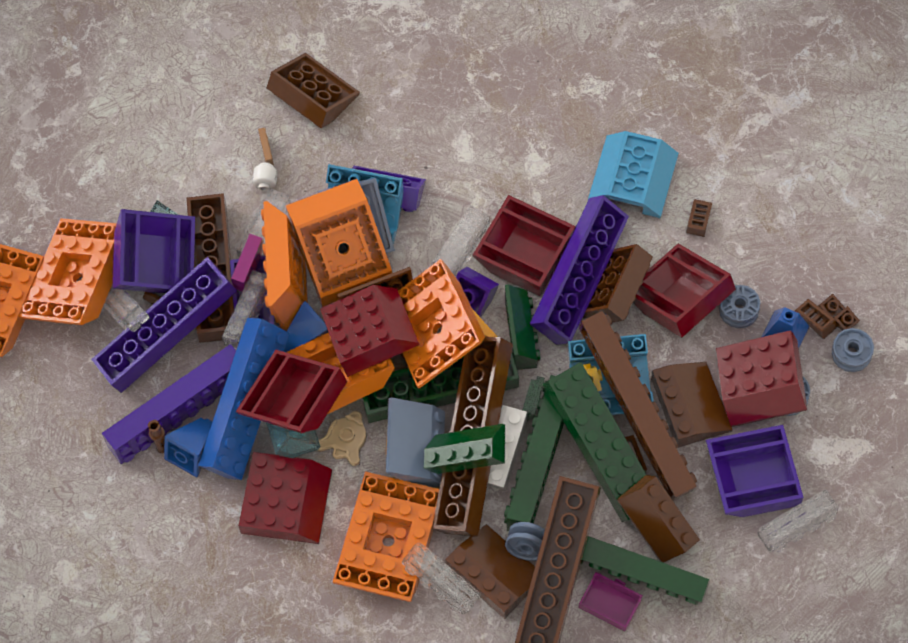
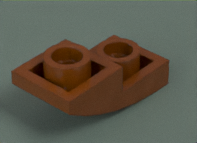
[818,294,860,331]

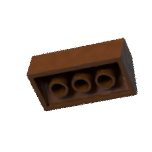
[617,475,700,563]

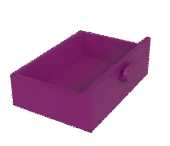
[231,234,263,293]
[578,572,643,632]

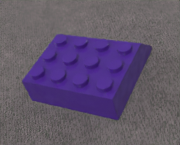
[113,209,195,294]
[706,425,804,517]

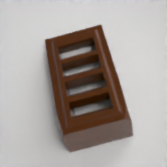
[686,199,712,237]
[795,299,837,339]

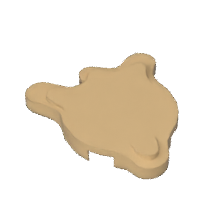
[314,411,366,466]

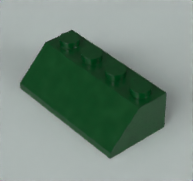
[505,284,541,370]
[424,424,505,474]

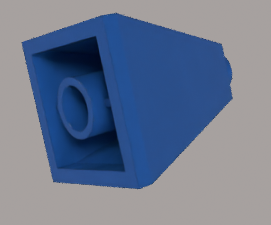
[284,301,328,352]
[761,307,809,348]
[164,418,212,478]

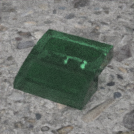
[522,376,545,421]

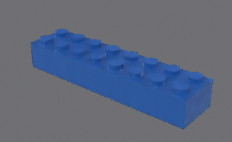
[198,318,290,480]

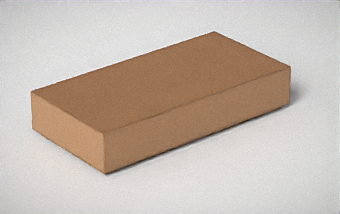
[258,128,274,166]

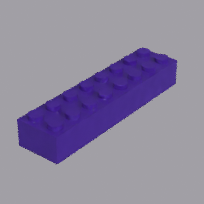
[530,195,629,345]
[91,257,237,393]
[102,344,236,464]

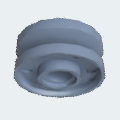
[719,285,761,328]
[831,328,874,372]
[505,522,545,561]

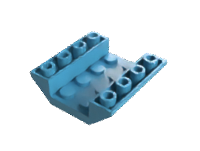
[588,131,679,218]
[326,164,404,245]
[568,334,653,415]

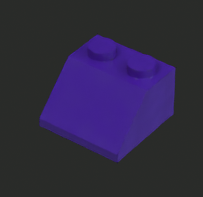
[456,267,499,318]

